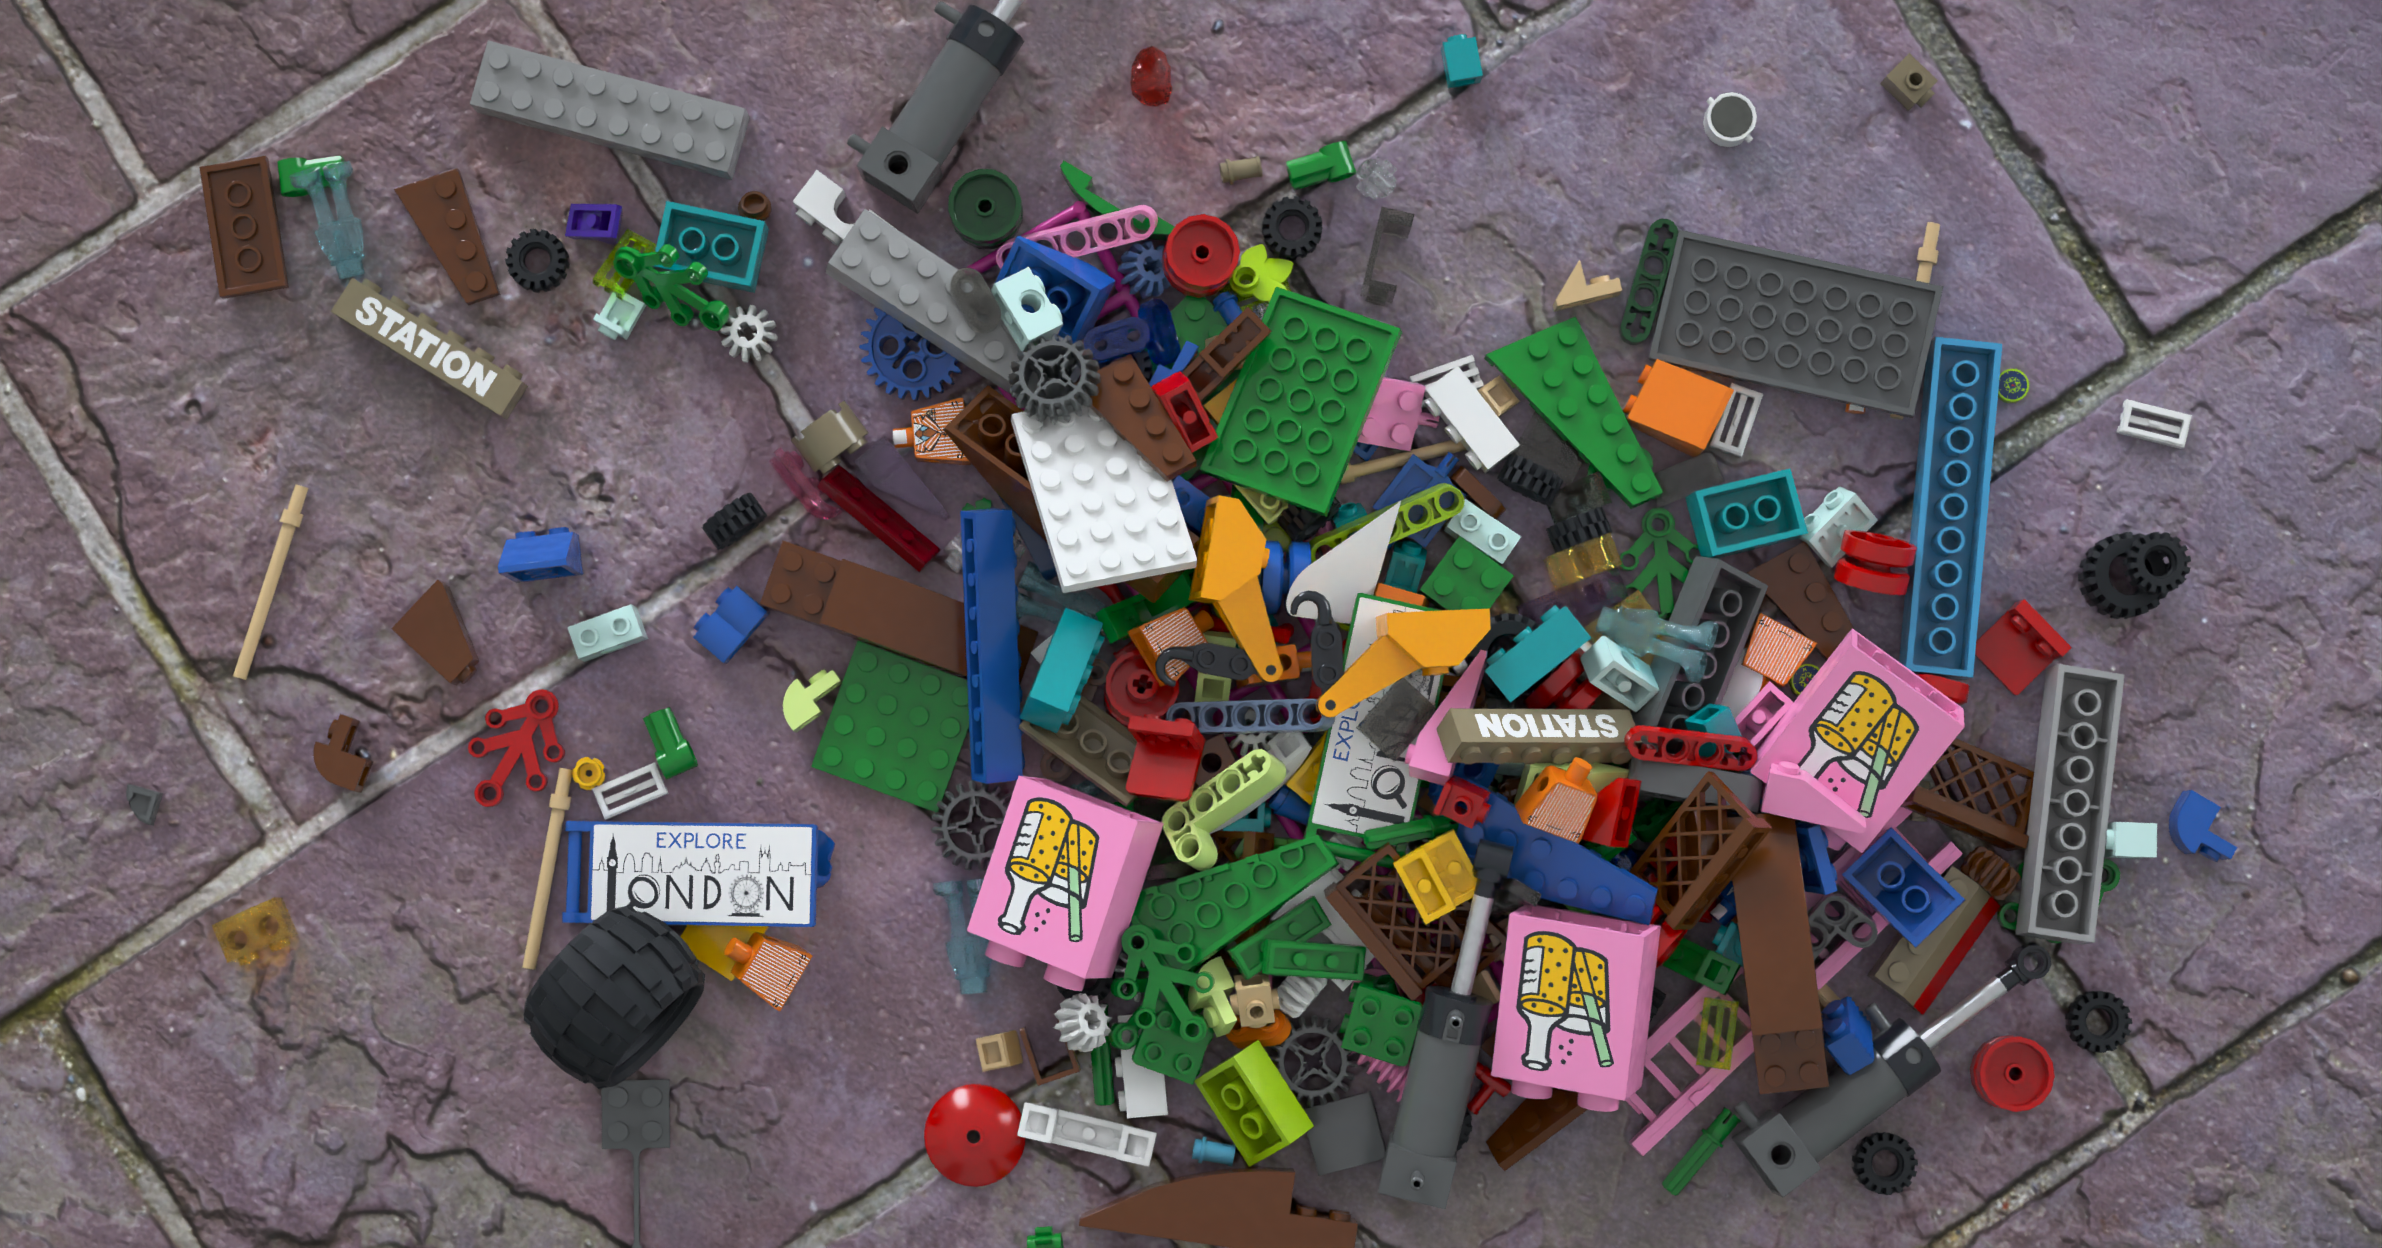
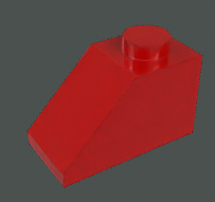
[1582,778,1642,848]

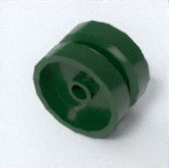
[948,169,1023,249]

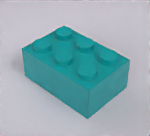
[652,201,769,293]
[1685,468,1808,559]
[1484,605,1591,703]
[1019,608,1105,733]

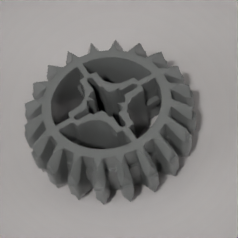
[1008,333,1101,425]
[931,780,1012,871]
[1269,1015,1358,1107]

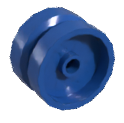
[1257,540,1311,616]

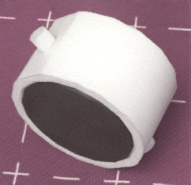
[1703,92,1757,147]

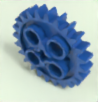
[859,307,963,401]

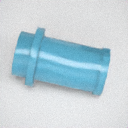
[1192,1136,1236,1167]

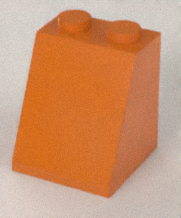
[1623,359,1734,458]

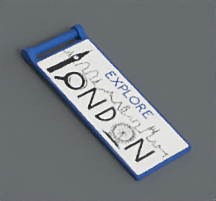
[562,821,818,927]

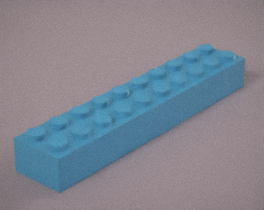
[1899,337,2002,680]

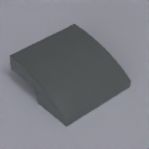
[1304,1091,1386,1176]

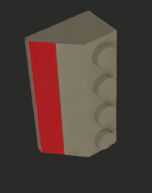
[1867,866,2000,1015]

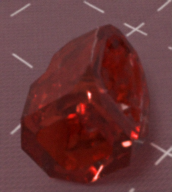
[1130,46,1173,107]

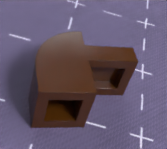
[313,714,373,793]

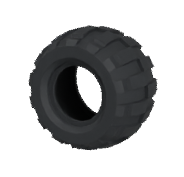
[523,906,705,1089]

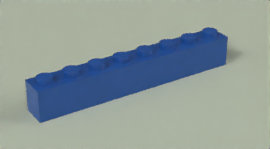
[960,508,1025,784]

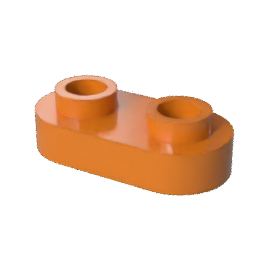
[1226,1009,1292,1049]

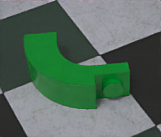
[1095,568,1199,644]

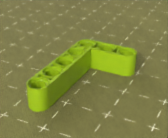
[1309,483,1465,631]

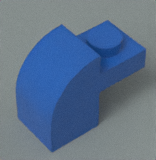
[2169,790,2238,862]

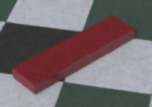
[817,465,941,573]

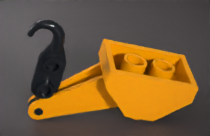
[1155,495,1283,687]
[1290,590,1491,718]

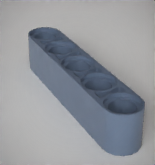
[1166,699,1336,735]

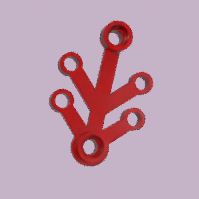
[468,689,565,807]

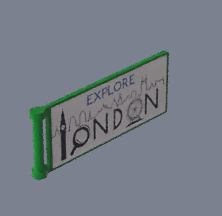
[1303,593,1444,870]

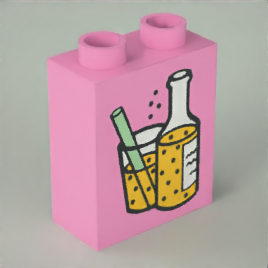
[1751,628,1965,853]
[967,776,1164,991]
[1491,903,1661,1112]

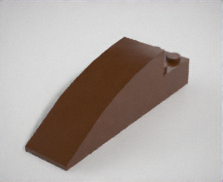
[944,385,1200,603]
[760,540,1039,685]
[1727,813,1829,1094]
[1079,1167,1358,1248]

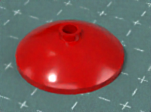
[924,1084,1026,1187]

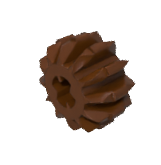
[1960,846,2021,900]

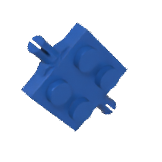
[1372,452,1466,550]

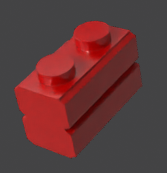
[1151,371,1218,453]

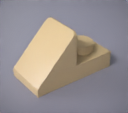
[1553,260,1622,312]

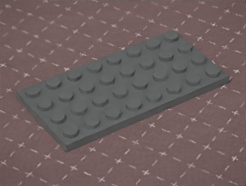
[1649,230,1944,418]

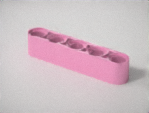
[996,205,1158,269]

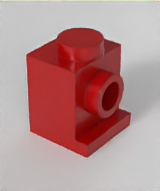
[1433,775,1492,829]

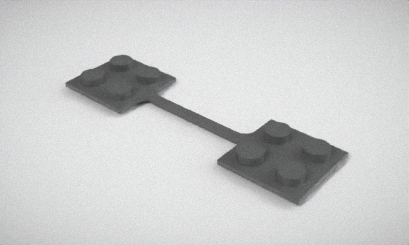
[601,1079,670,1248]

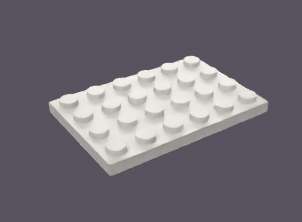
[1011,405,1197,593]

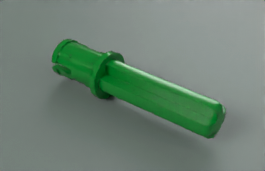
[1363,814,1459,850]
[1091,1003,1115,1106]
[1662,1106,1741,1196]

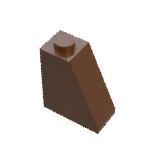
[391,579,479,686]

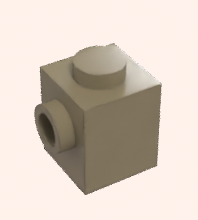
[1880,53,1938,111]

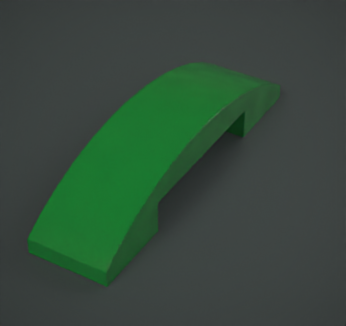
[1060,160,1174,241]
[1662,938,1741,996]

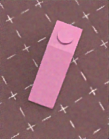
[1761,761,1866,834]

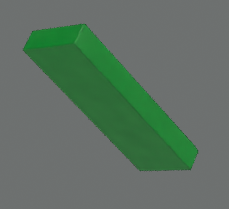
[1227,896,1332,980]
[1262,939,1366,981]

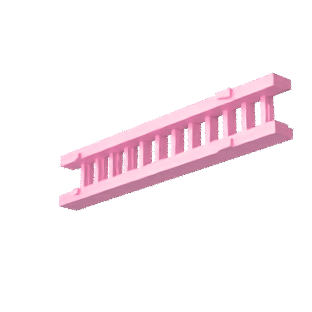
[1626,806,1963,1156]

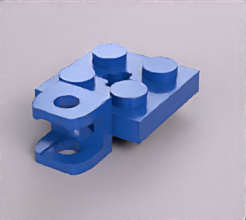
[1795,822,1838,895]

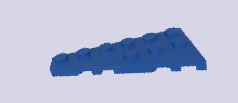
[1457,776,1658,925]

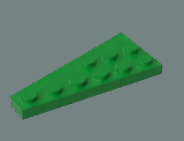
[1484,316,1663,509]
[1131,835,1339,983]

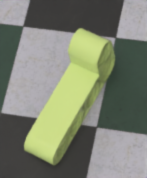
[1162,749,1286,871]

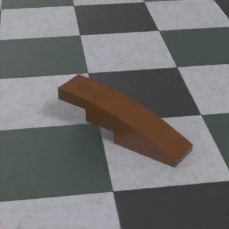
[1182,307,1272,404]

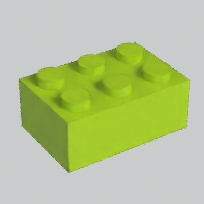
[1194,1040,1314,1167]

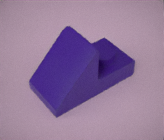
[565,204,623,246]

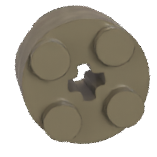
[791,400,869,474]

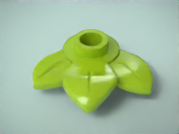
[1229,244,1293,303]

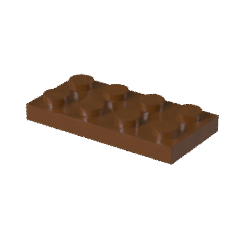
[199,156,289,299]

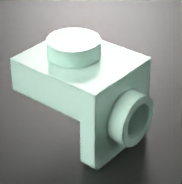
[593,287,646,340]

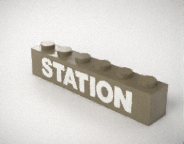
[331,278,528,420]
[1436,708,1642,764]

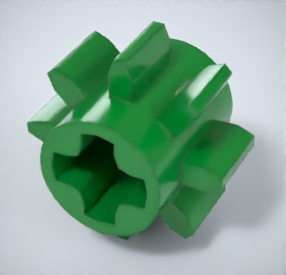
[1027,1226,1063,1248]

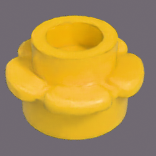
[572,757,606,790]

